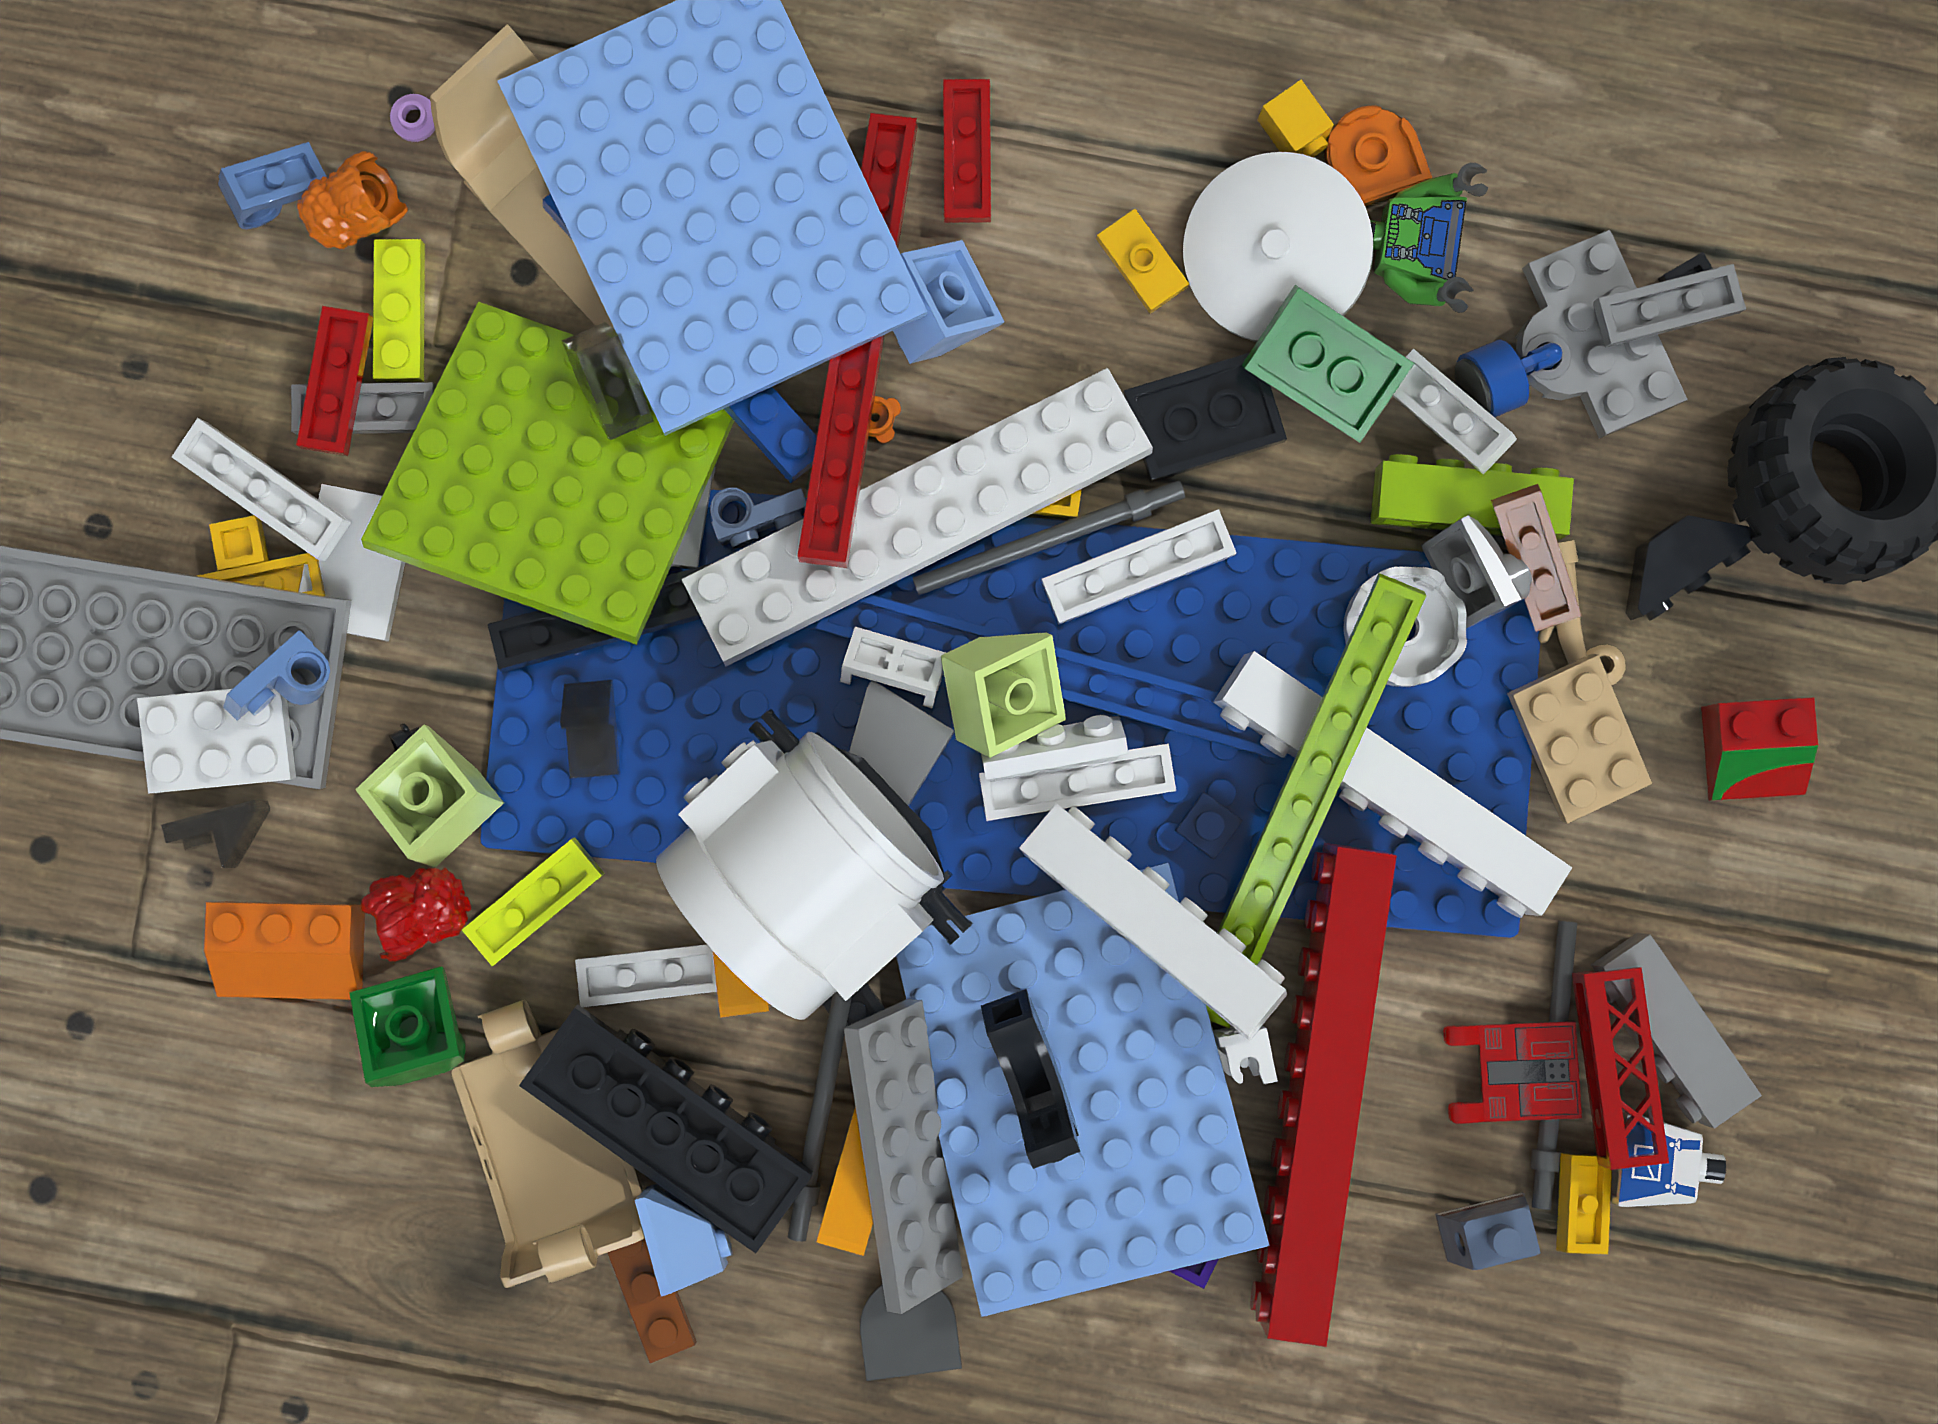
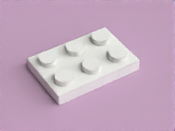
[137,688,296,794]

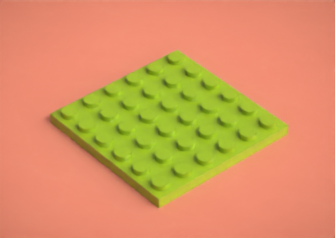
[361,302,734,645]

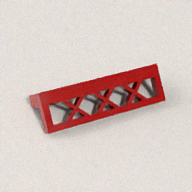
[1572,967,1669,1170]

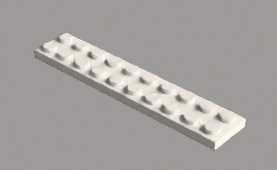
[682,368,1153,666]

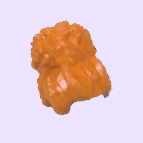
[297,151,408,249]

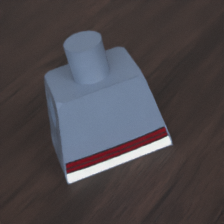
[1435,1192,1541,1270]

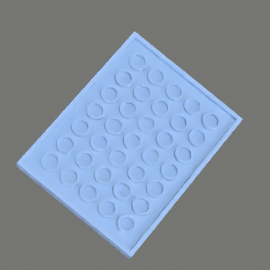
[498,0,927,436]
[896,863,1270,1317]

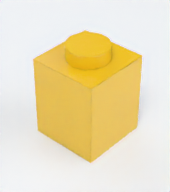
[1257,79,1334,158]

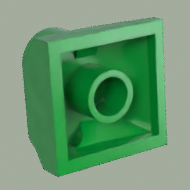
[349,966,466,1087]

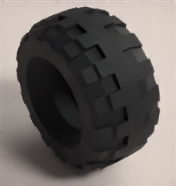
[1727,357,1938,585]

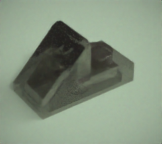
[560,680,620,779]
[161,800,270,868]

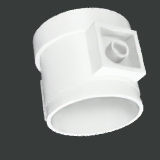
[656,732,944,1020]

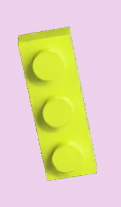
[373,239,425,382]
[462,837,605,966]

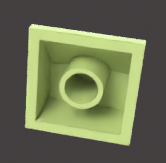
[941,632,1066,758]
[355,724,504,868]

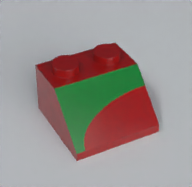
[1701,697,1818,801]

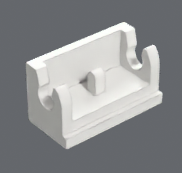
[840,627,946,708]
[1213,1026,1278,1084]

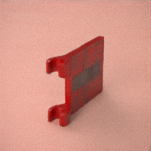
[1443,1021,1582,1124]

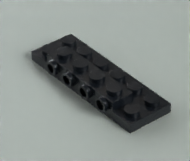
[519,1004,813,1254]

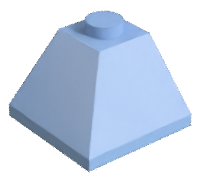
[893,240,1004,364]
[634,1184,733,1296]

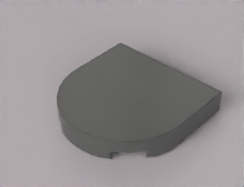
[860,1283,962,1381]

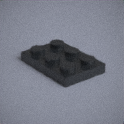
[1123,353,1287,483]

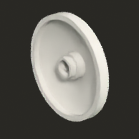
[1183,152,1373,342]

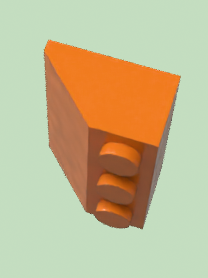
[204,901,365,1000]

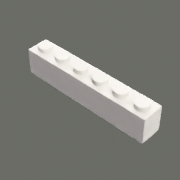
[1020,803,1287,1041]

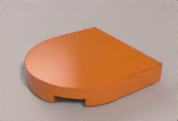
[1325,106,1432,206]

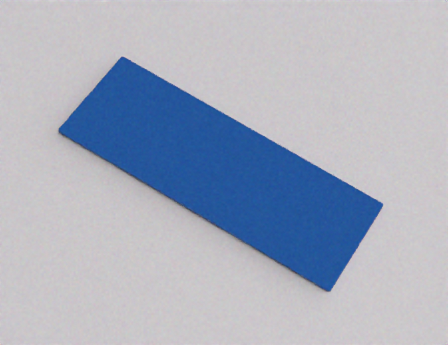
[480,490,1540,938]

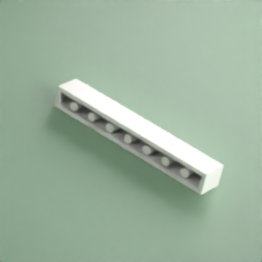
[1213,651,1572,918]

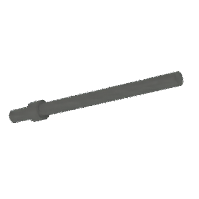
[912,480,1185,595]
[1530,921,1577,1210]
[787,991,852,1242]

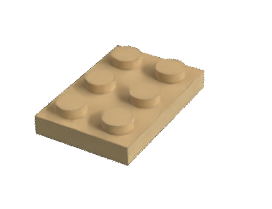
[1507,654,1652,824]

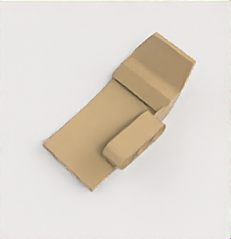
[430,24,626,353]

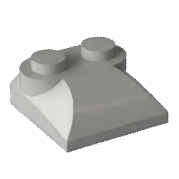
[1421,515,1532,629]

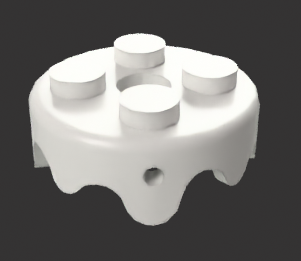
[1344,567,1467,687]

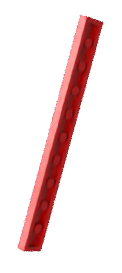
[797,113,918,568]

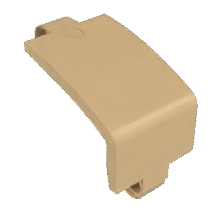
[452,999,645,1288]

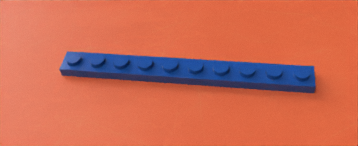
[816,594,1278,759]

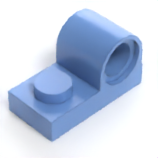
[218,142,327,229]
[223,630,330,721]

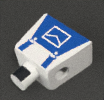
[1611,1110,1726,1207]

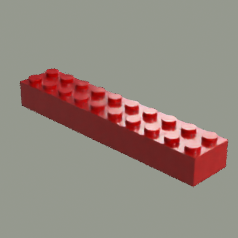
[1250,843,1397,1347]

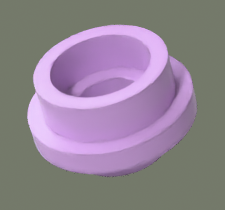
[390,94,435,142]

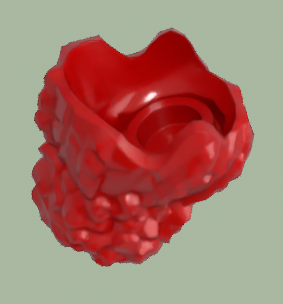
[361,867,471,962]

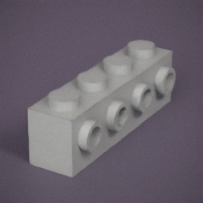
[1591,933,1762,1129]

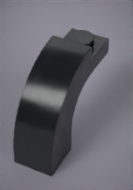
[981,989,1081,1169]

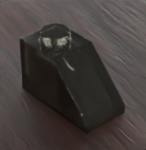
[562,322,654,440]

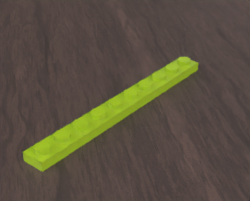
[1206,573,1426,1028]

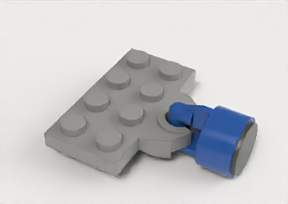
[1455,230,1688,438]

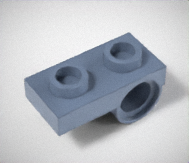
[710,487,806,549]

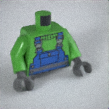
[1370,162,1488,313]

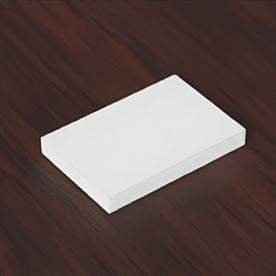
[299,484,405,642]

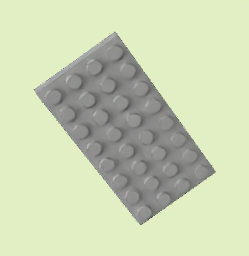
[0,545,351,789]

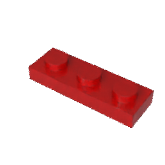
[943,79,991,223]
[296,306,374,456]

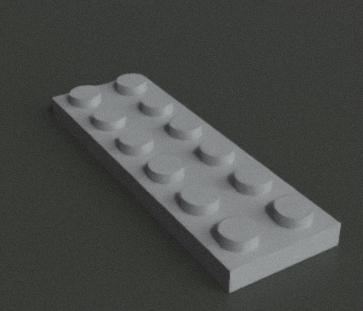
[844,999,963,1314]

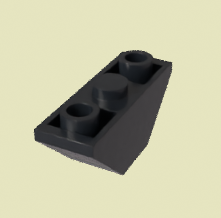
[1625,515,1755,621]

